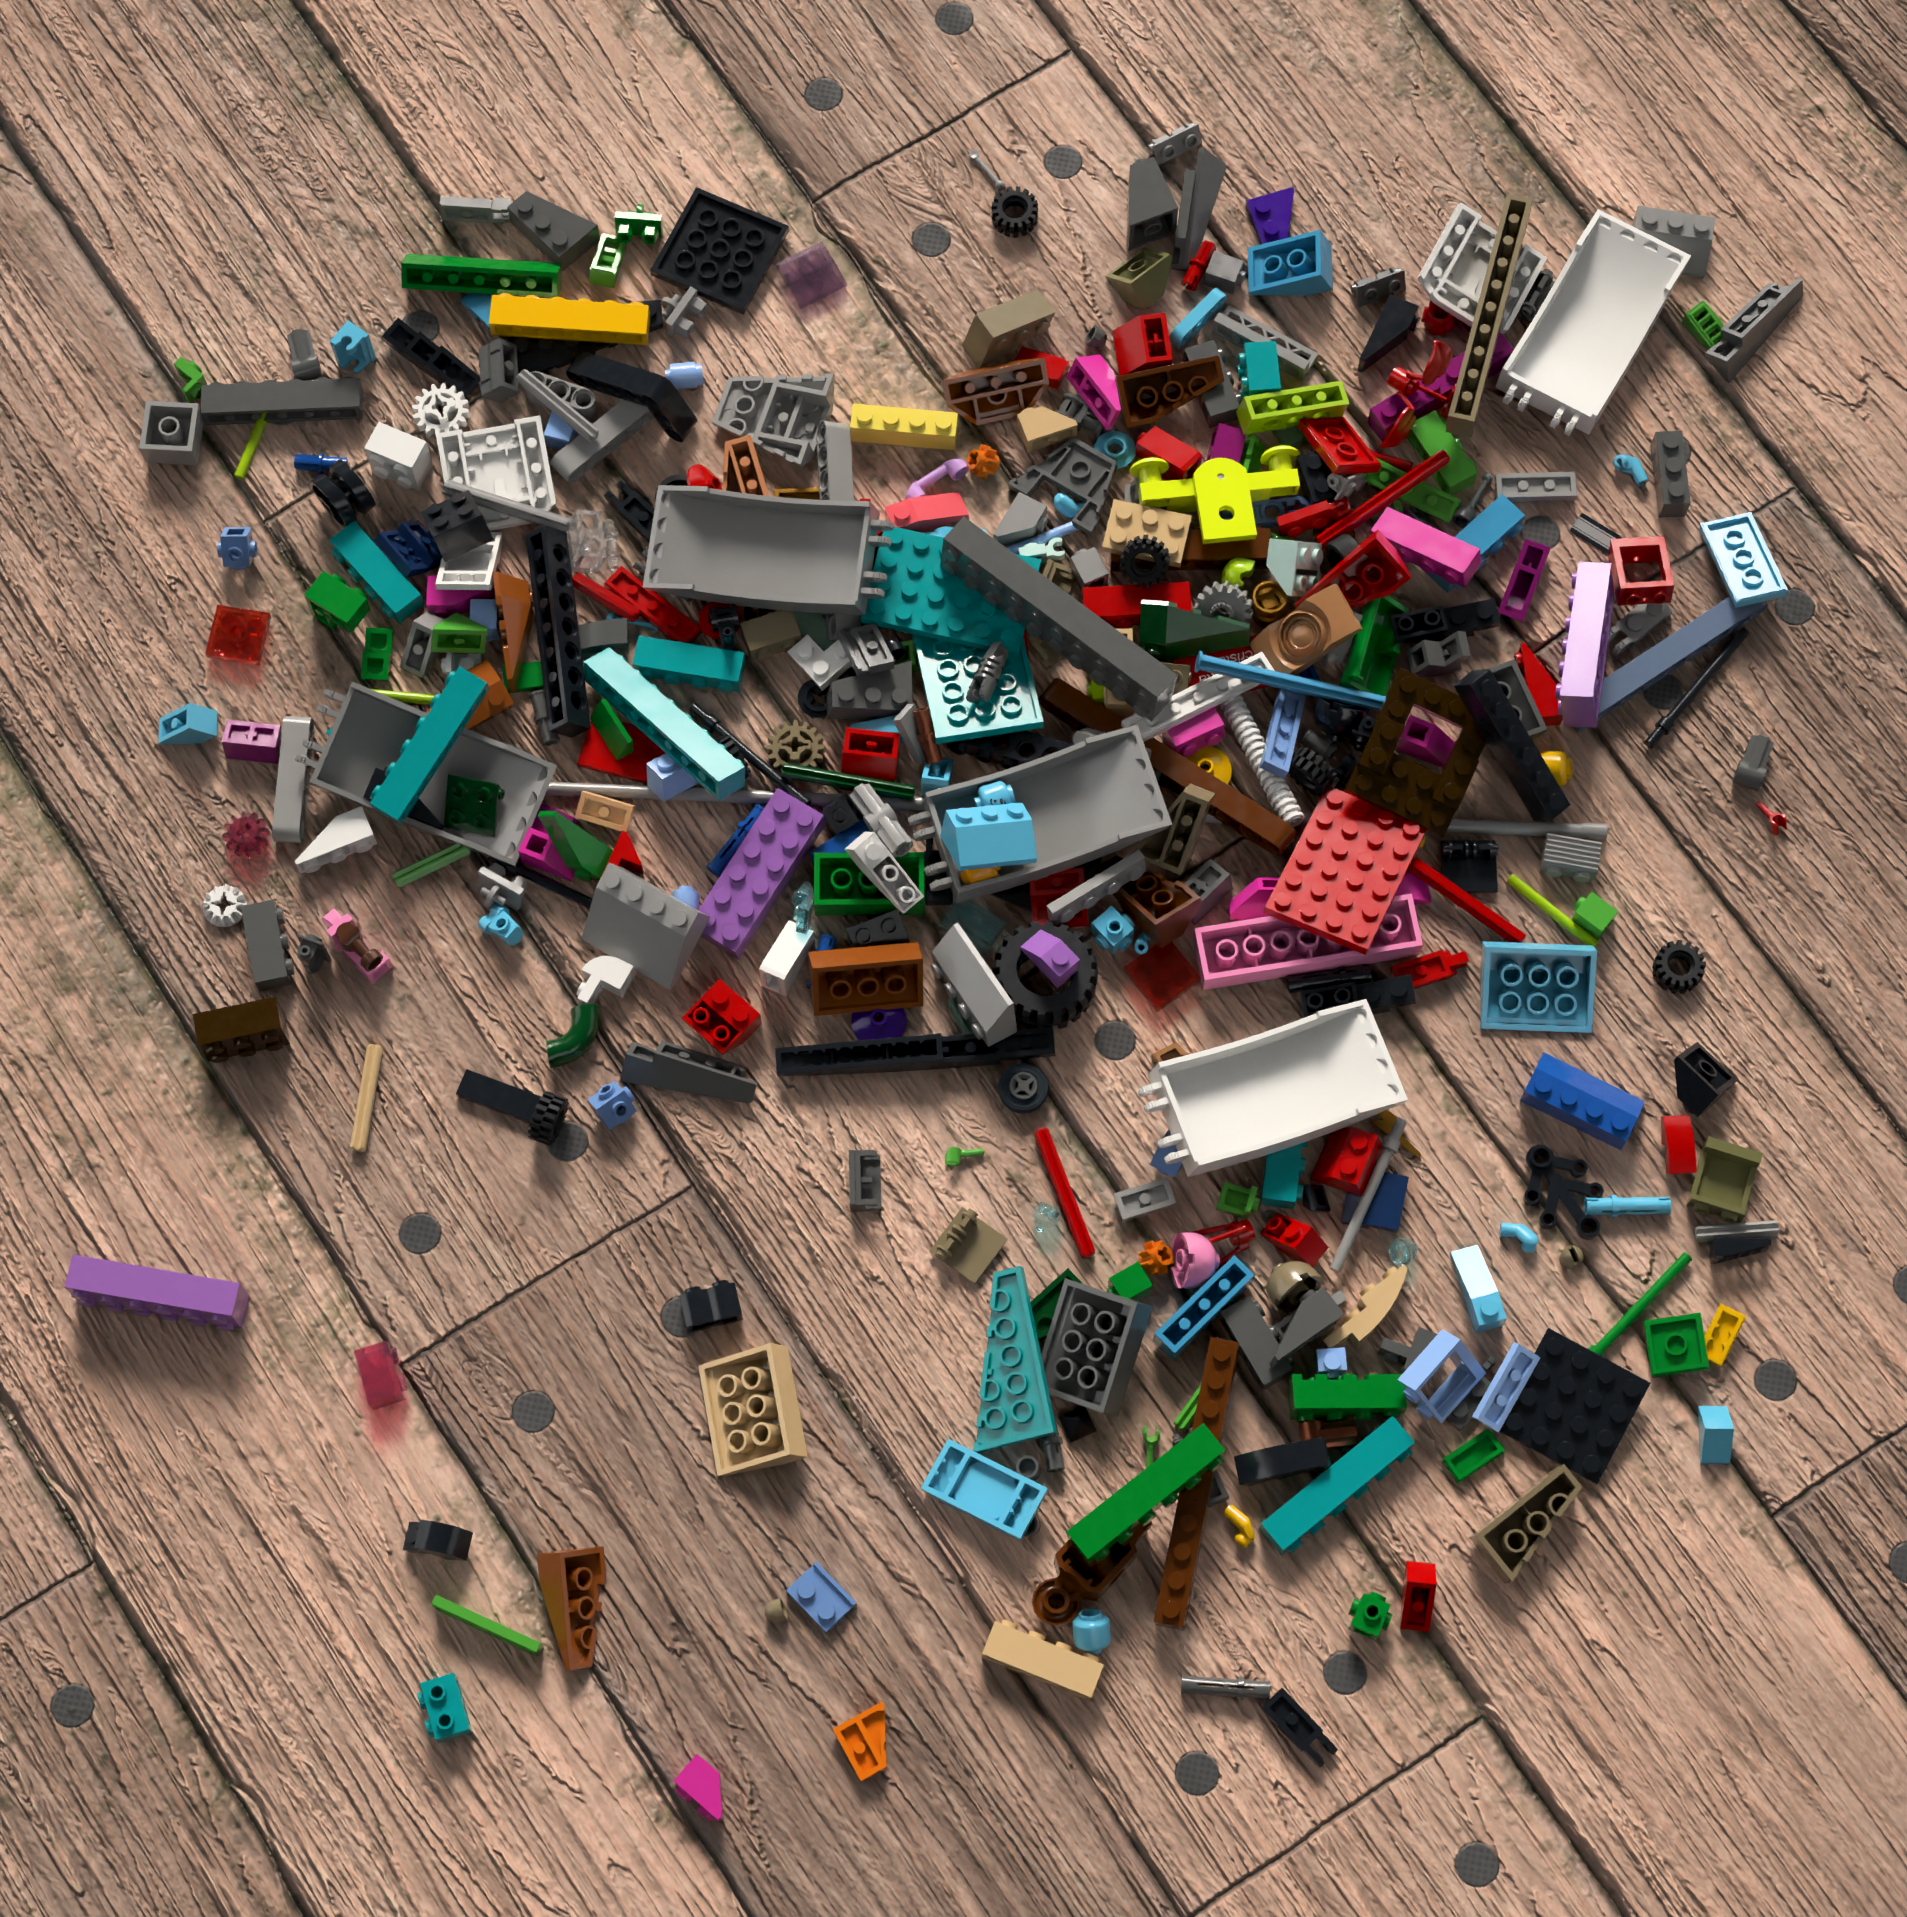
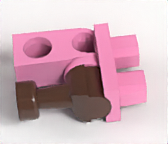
[322,908,393,984]

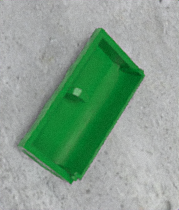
[1339,596,1409,696]

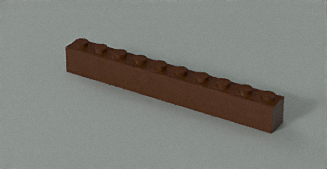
[1154,1337,1240,1631]

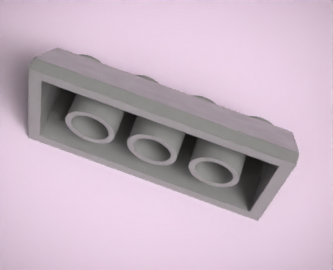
[930,923,1017,1047]

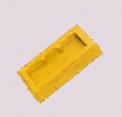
[1705,1303,1746,1367]

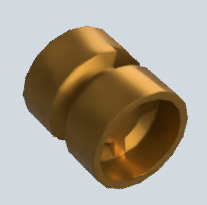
[1250,581,1287,627]

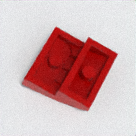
[1029,867,1088,928]

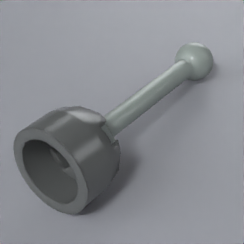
[1453,473,1493,528]

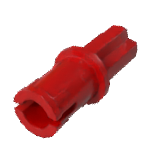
[1181,240,1216,291]

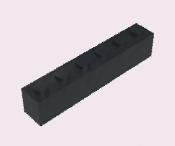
[1453,669,1570,821]

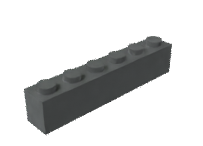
[201,377,363,426]

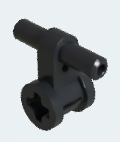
[709,604,740,651]

